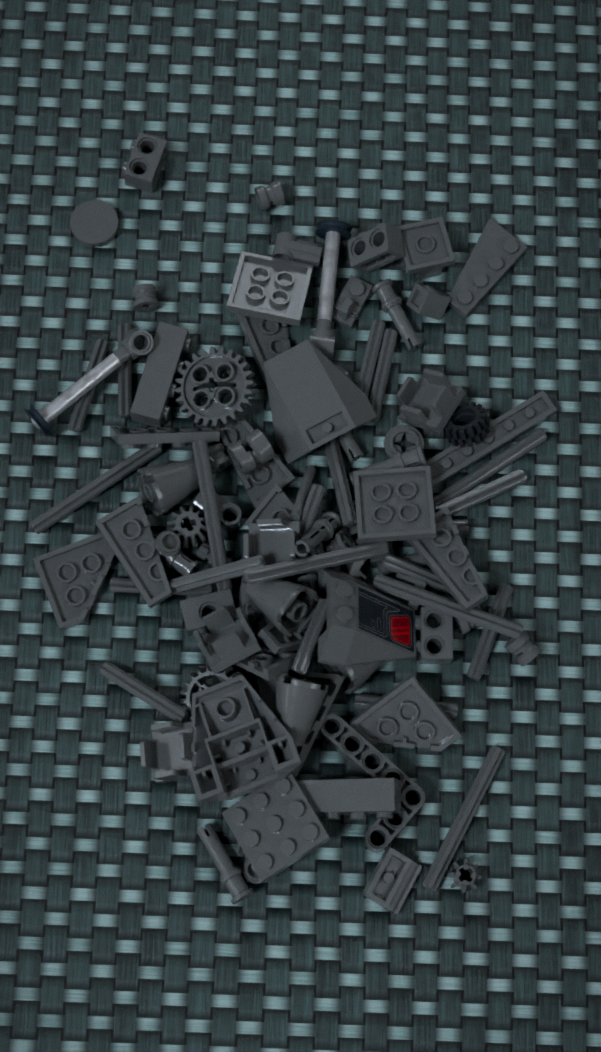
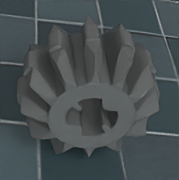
[167,505,207,550]

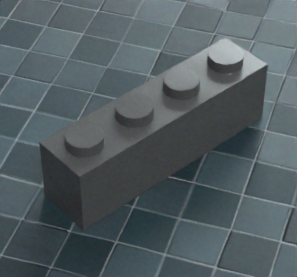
[130,321,192,427]
[297,778,401,820]

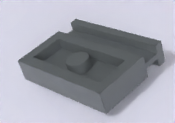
[361,847,423,915]

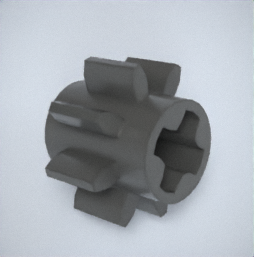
[447,858,482,894]

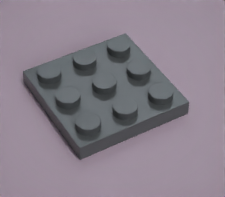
[226,251,314,327]
[353,466,436,544]
[222,772,332,883]

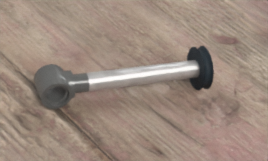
[310,220,352,361]
[24,328,154,438]

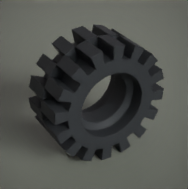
[443,402,490,448]

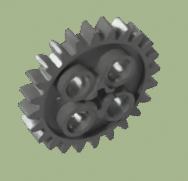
[174,346,256,429]

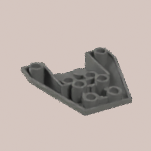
[263,339,377,464]

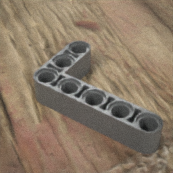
[319,714,425,853]

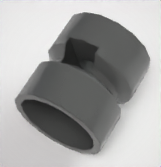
[227,429,275,475]

